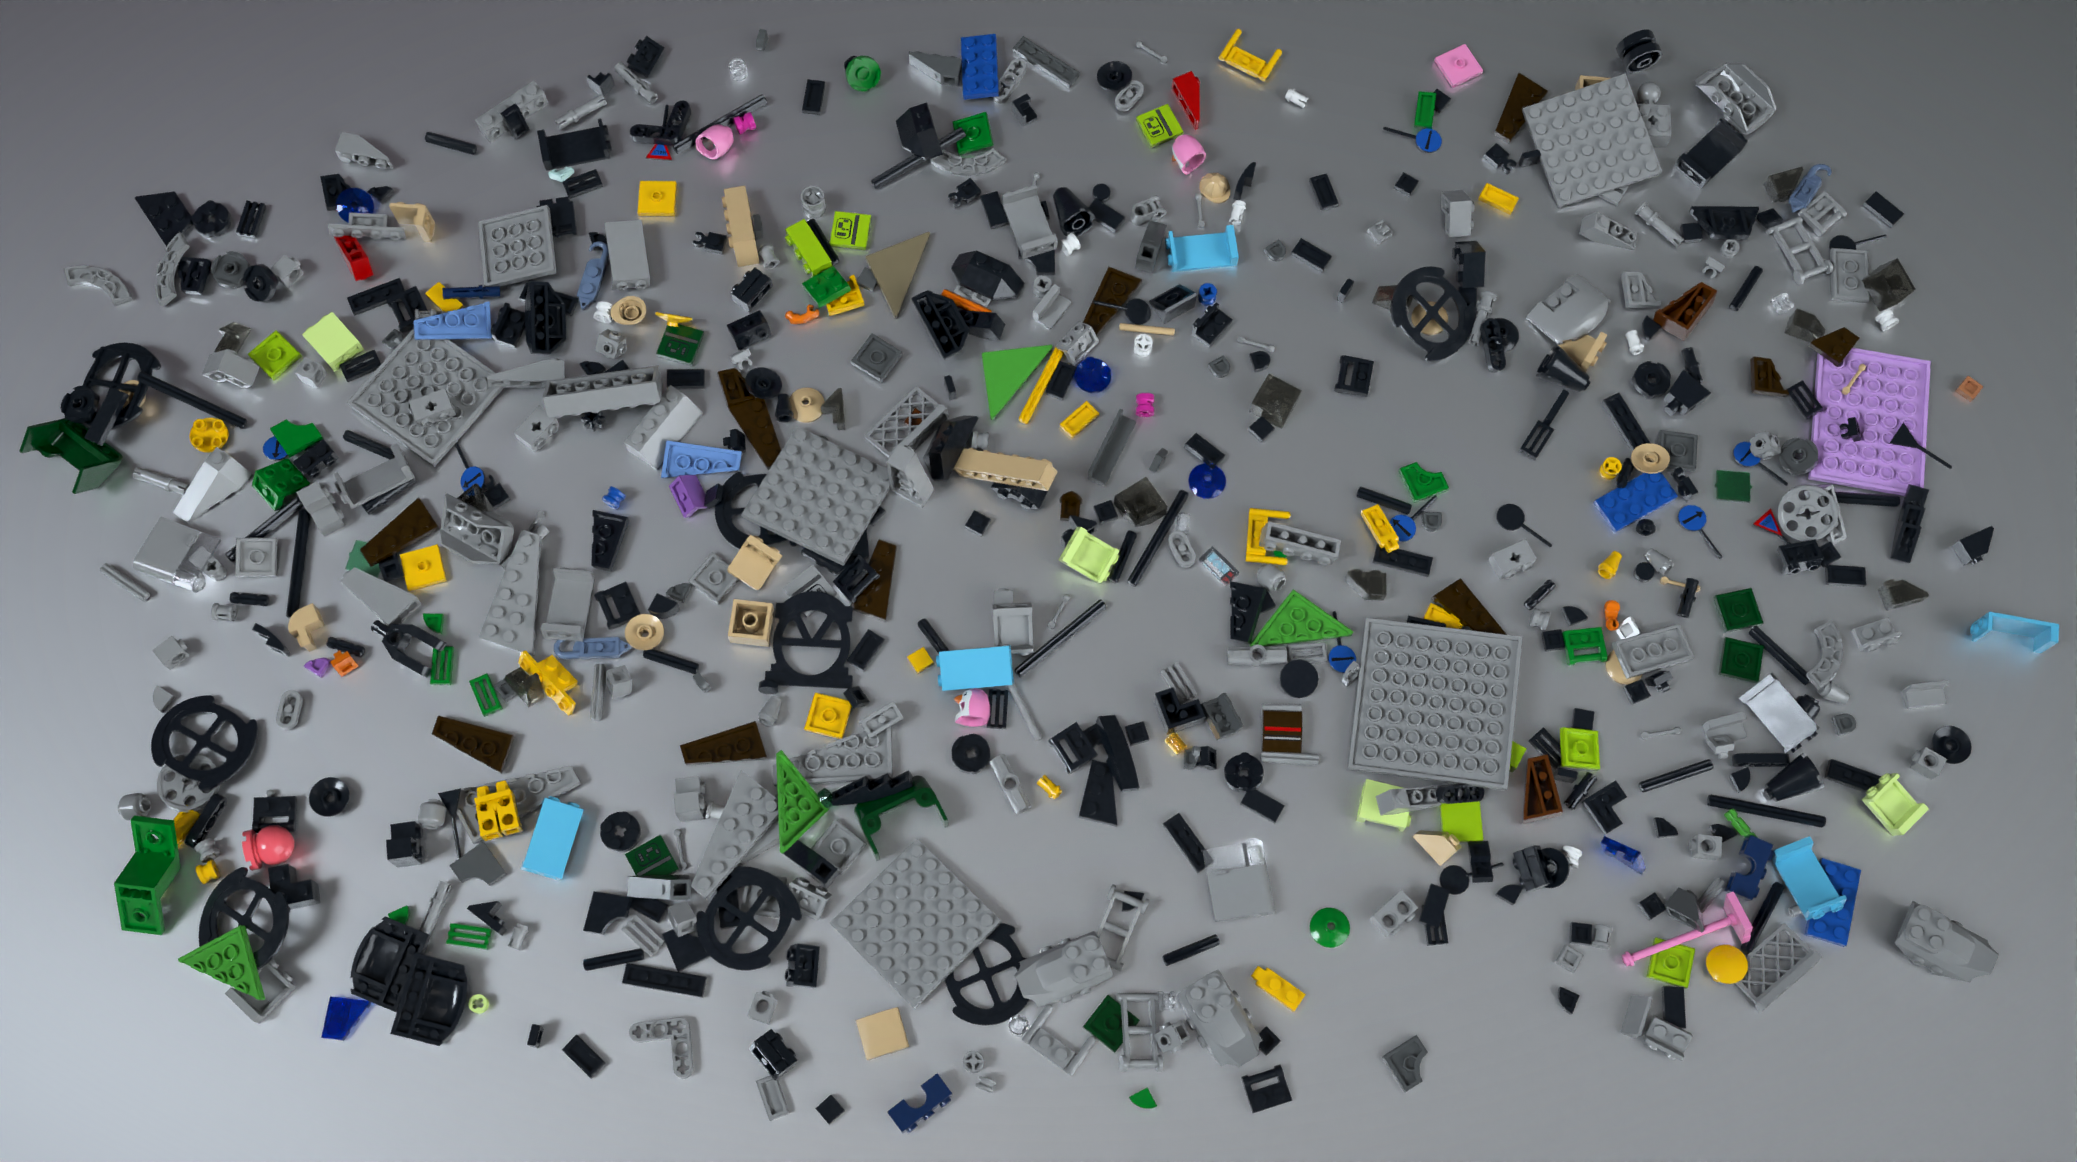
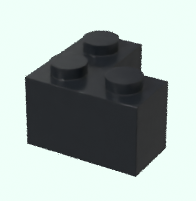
[1452,241,1486,288]
[991,482,1048,510]
[1153,687,1205,735]
[386,821,425,868]
[268,864,320,909]

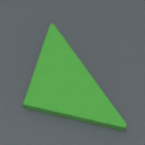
[982,345,1053,420]
[1249,589,1354,647]
[776,750,829,854]
[178,925,265,1000]

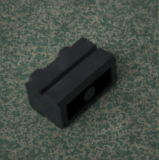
[731,267,773,312]
[1512,845,1554,892]
[749,1029,798,1081]

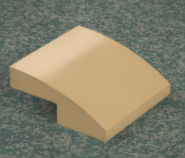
[856,1007,909,1060]

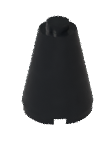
[1053,187,1095,237]
[1536,345,1590,392]
[1764,753,1824,802]

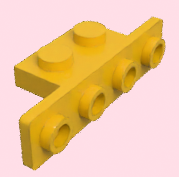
[518,650,578,716]

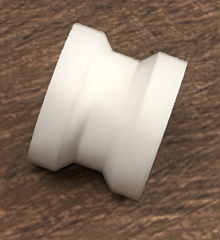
[1058,233,1081,256]
[594,301,613,323]
[1875,309,1899,331]
[1134,334,1153,357]
[1562,846,1582,868]

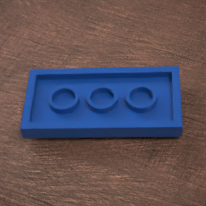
[961,34,999,100]
[1593,472,1678,534]
[1804,858,1861,947]

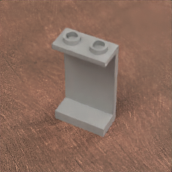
[1002,185,1058,259]
[604,220,650,290]
[334,443,415,509]
[541,567,595,642]

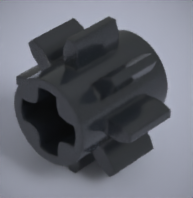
[581,411,606,432]

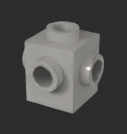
[595,329,627,359]
[1749,431,1782,460]
[1154,1020,1191,1053]

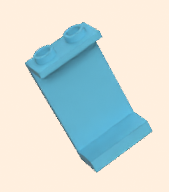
[1165,225,1239,272]
[1970,612,2059,654]
[936,645,1014,691]
[520,796,584,881]
[1771,836,1847,920]

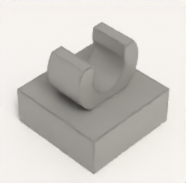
[1367,220,1393,245]
[1703,256,1725,279]
[729,348,752,370]
[1707,734,1735,759]

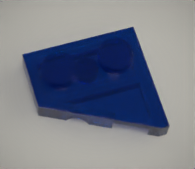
[1601,836,1646,875]
[321,996,371,1041]

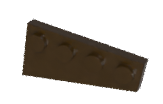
[1494,73,1548,144]
[1083,266,1142,337]
[728,398,781,470]
[360,497,439,567]
[850,539,897,622]
[1431,578,1507,635]
[432,716,515,774]
[680,721,768,766]

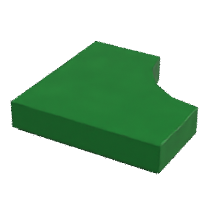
[270,419,323,458]
[1399,462,1449,503]

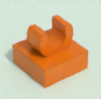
[330,650,358,677]

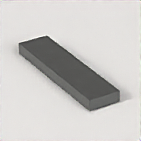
[1013,36,1080,88]

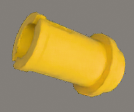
[1037,775,1062,800]

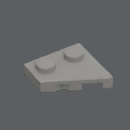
[1621,271,1662,309]

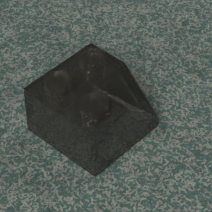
[1862,258,1916,311]
[1249,374,1302,429]
[1114,477,1168,527]

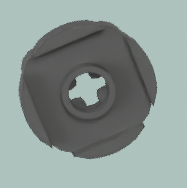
[211,251,250,288]
[1779,438,1818,476]

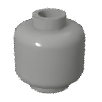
[1257,563,1286,592]
[118,793,151,820]
[418,799,447,830]

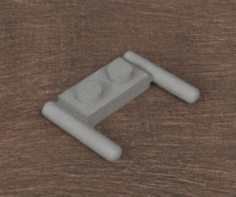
[1022,1004,1097,1076]

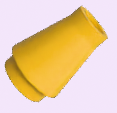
[1598,551,1622,579]

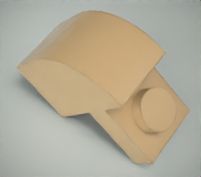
[288,603,325,652]

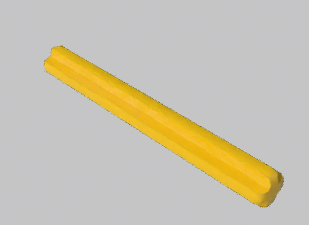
[1019,347,1064,424]

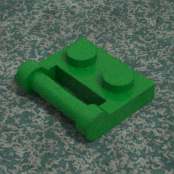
[1562,627,1608,666]

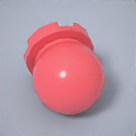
[242,825,294,871]

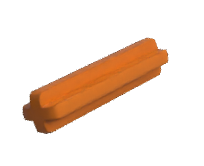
[941,289,992,312]

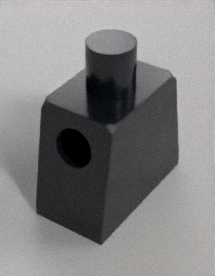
[1664,370,1711,416]

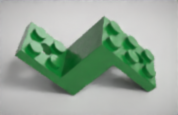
[114,815,181,935]

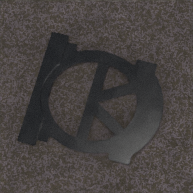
[765,591,853,689]

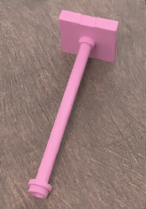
[1622,891,1753,967]

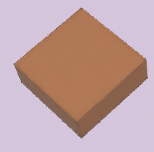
[1956,376,1984,402]

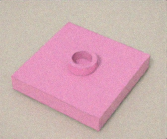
[1434,44,1483,88]

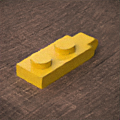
[1361,504,1399,553]
[1251,966,1306,1012]

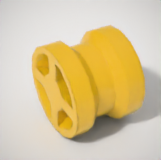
[1599,457,1622,480]
[196,860,220,884]

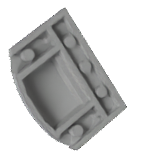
[1526,274,1610,345]

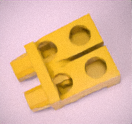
[474,781,523,841]

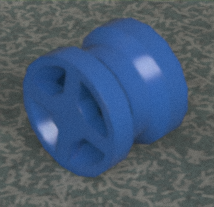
[1198,283,1217,306]
[602,486,626,510]

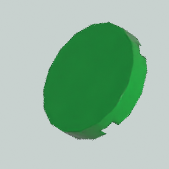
[845,56,881,91]

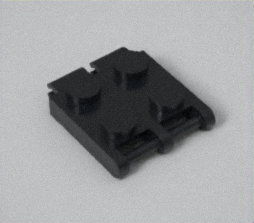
[536,196,577,238]

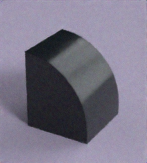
[648,593,680,619]

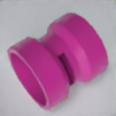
[733,112,756,135]
[1136,393,1154,417]

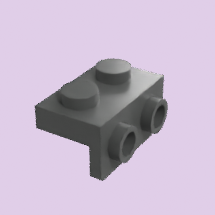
[1201,693,1243,740]

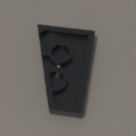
[591,510,629,572]
[1230,581,1267,644]

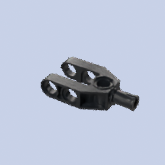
[371,620,447,678]

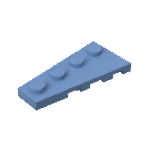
[413,301,492,340]
[661,441,742,478]

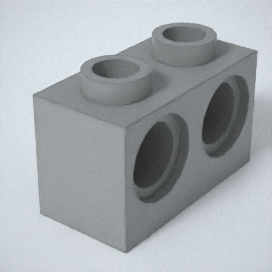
[1370,890,1418,937]

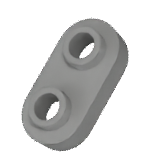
[1115,80,1144,112]
[1168,531,1196,568]
[276,690,303,730]

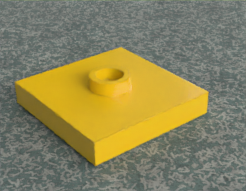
[638,181,677,216]
[400,544,447,591]
[804,692,852,739]

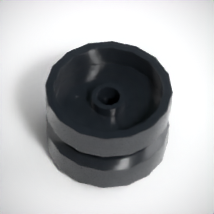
[1616,29,1663,73]

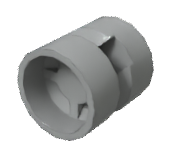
[801,185,826,219]

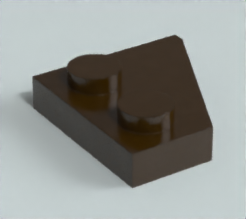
[1808,327,1860,367]
[1750,357,1789,397]
[717,368,757,407]

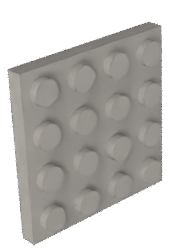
[478,205,557,286]

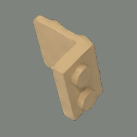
[1558,332,1607,372]
[727,535,783,590]

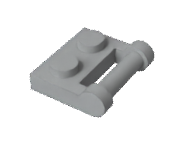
[1798,191,1847,237]

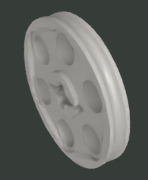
[1778,484,1838,541]
[157,753,220,813]

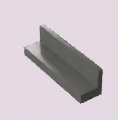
[1088,409,1136,487]

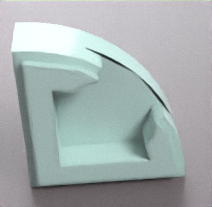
[548,167,575,182]

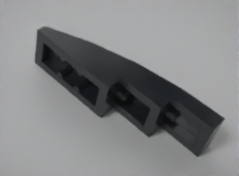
[1890,484,1929,563]
[1096,715,1140,792]
[831,770,913,806]

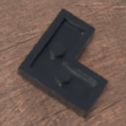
[1582,780,1627,835]

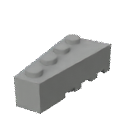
[887,444,934,508]

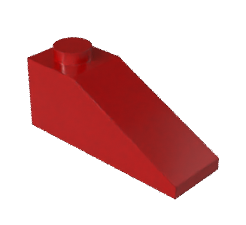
[1171,71,1200,130]
[334,235,373,281]

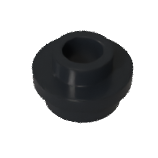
[1636,519,1656,536]

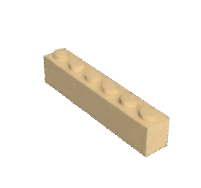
[953,448,1058,491]

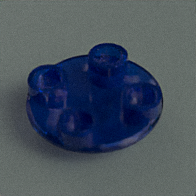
[1074,357,1111,393]

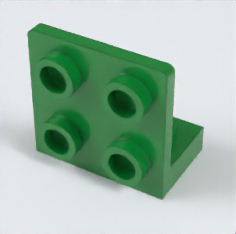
[252,458,310,511]

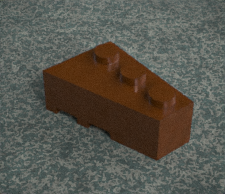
[1653,282,1717,341]
[1522,754,1563,824]

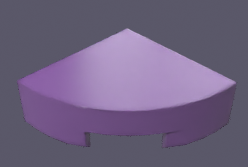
[303,658,331,678]

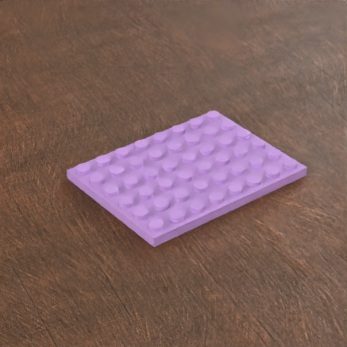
[1808,348,1931,496]

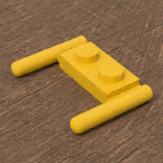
[1219,29,1282,81]
[1245,508,1291,565]

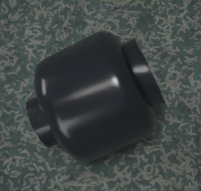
[1796,694,1820,720]

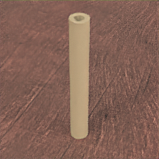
[1119,323,1175,336]

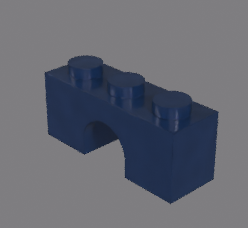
[1724,835,1774,901]
[887,1073,952,1134]

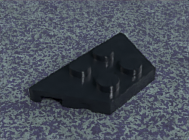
[135,191,193,247]
[1689,206,1759,240]
[801,528,869,576]

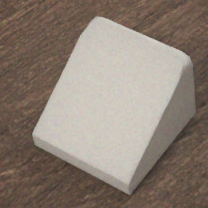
[1615,617,1642,639]

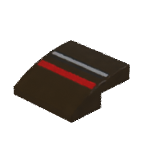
[1261,710,1302,753]

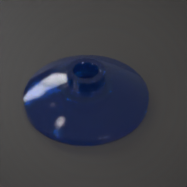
[336,188,374,223]
[1188,463,1226,499]

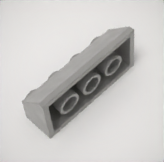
[624,385,703,471]

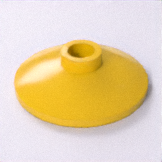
[655,312,692,327]

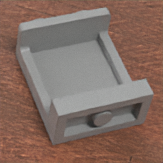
[992,603,1034,656]
[225,959,296,1024]

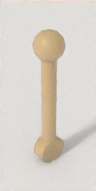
[1842,364,1866,395]
[1660,576,1701,592]

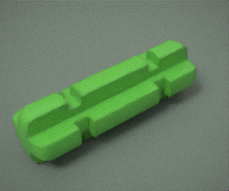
[1724,809,1757,837]

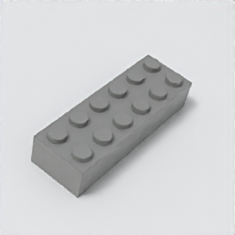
[542,365,663,418]

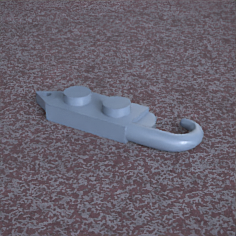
[1789,164,1832,213]
[576,241,609,311]
[553,637,633,660]

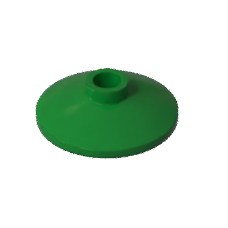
[1310,908,1350,948]

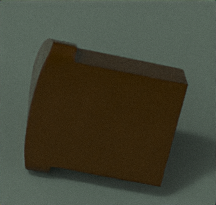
[1059,491,1083,521]

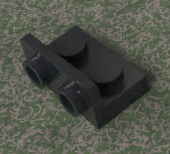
[626,36,665,78]
[1192,302,1233,347]
[491,303,525,348]
[727,310,772,350]
[293,439,339,481]
[1777,539,1824,575]
[785,944,820,988]

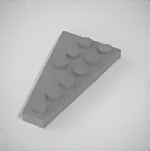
[479,529,541,656]
[456,766,581,844]
[691,770,778,900]

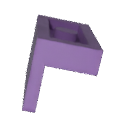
[669,475,708,518]

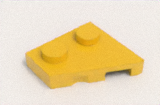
[826,275,865,316]

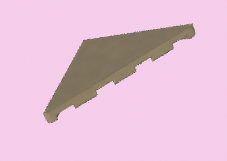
[865,232,930,318]

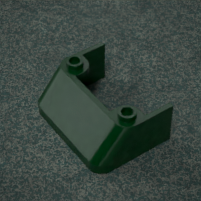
[19,418,123,494]
[854,776,948,861]

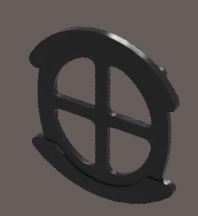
[1390,266,1476,362]
[77,342,161,429]
[715,472,797,550]
[151,695,258,791]
[696,866,802,971]
[198,867,291,970]
[945,923,1030,1026]

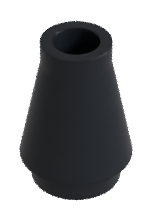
[775,394,794,423]

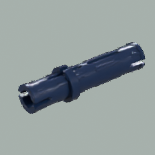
[442,285,500,300]

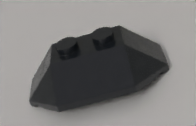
[896,102,943,160]
[951,250,1025,300]
[525,281,566,355]
[911,290,970,360]
[923,415,979,482]

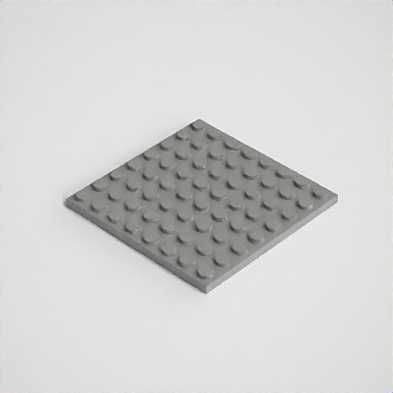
[1348,618,1523,790]

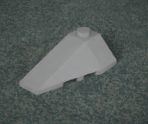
[173,447,253,524]

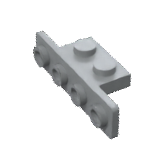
[328,212,406,240]

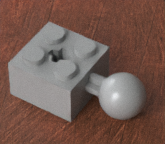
[1637,82,1672,147]

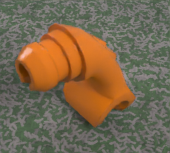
[785,304,819,325]
[1604,600,1620,631]

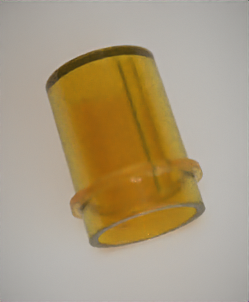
[1164,732,1187,755]

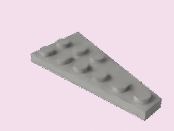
[773,726,893,786]

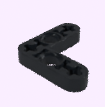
[630,100,691,146]

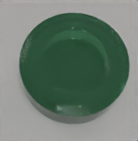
[818,788,833,809]

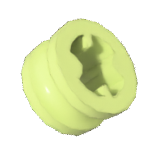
[468,994,489,1014]

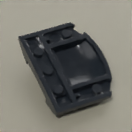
[350,916,430,1012]
[390,952,468,1046]

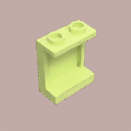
[302,312,364,372]
[1058,527,1120,583]
[1862,773,1929,836]
[1356,779,1411,832]

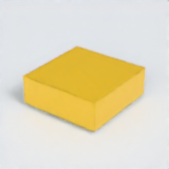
[907,647,934,674]

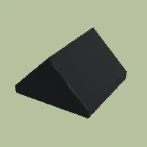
[1149,284,1197,324]

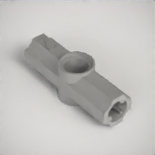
[1227,644,1287,667]
[989,754,1031,815]

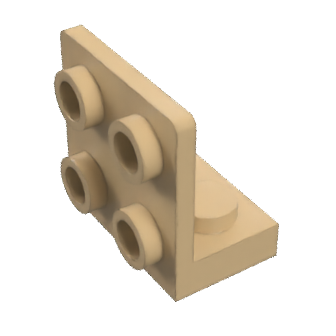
[389,202,435,243]

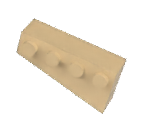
[722,186,760,267]

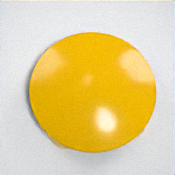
[189,418,229,453]
[1706,945,1748,984]

